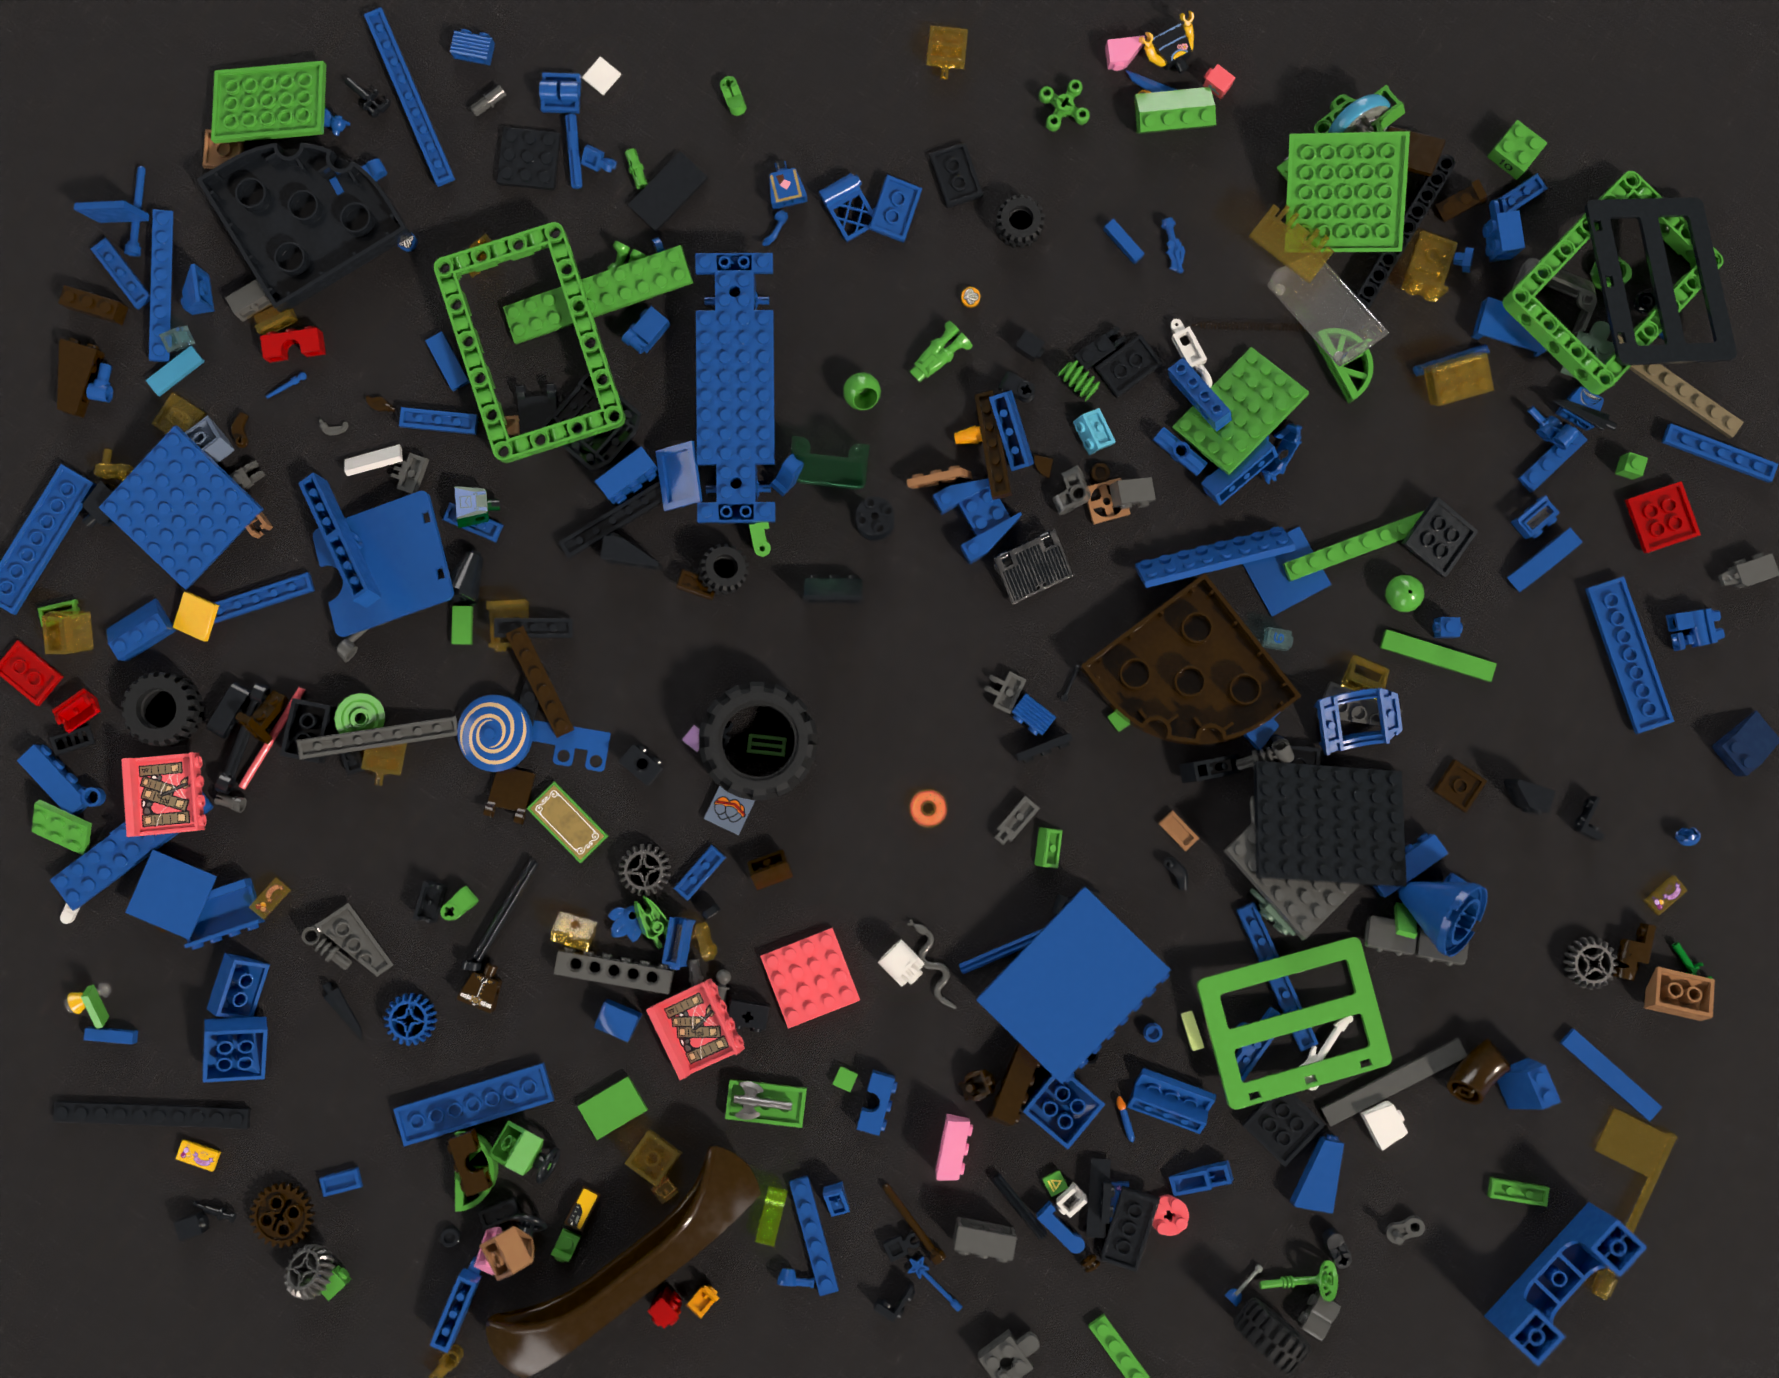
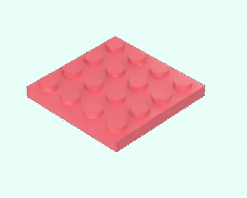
[760,927,860,1028]

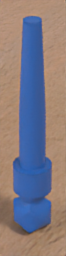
[266,372,307,399]

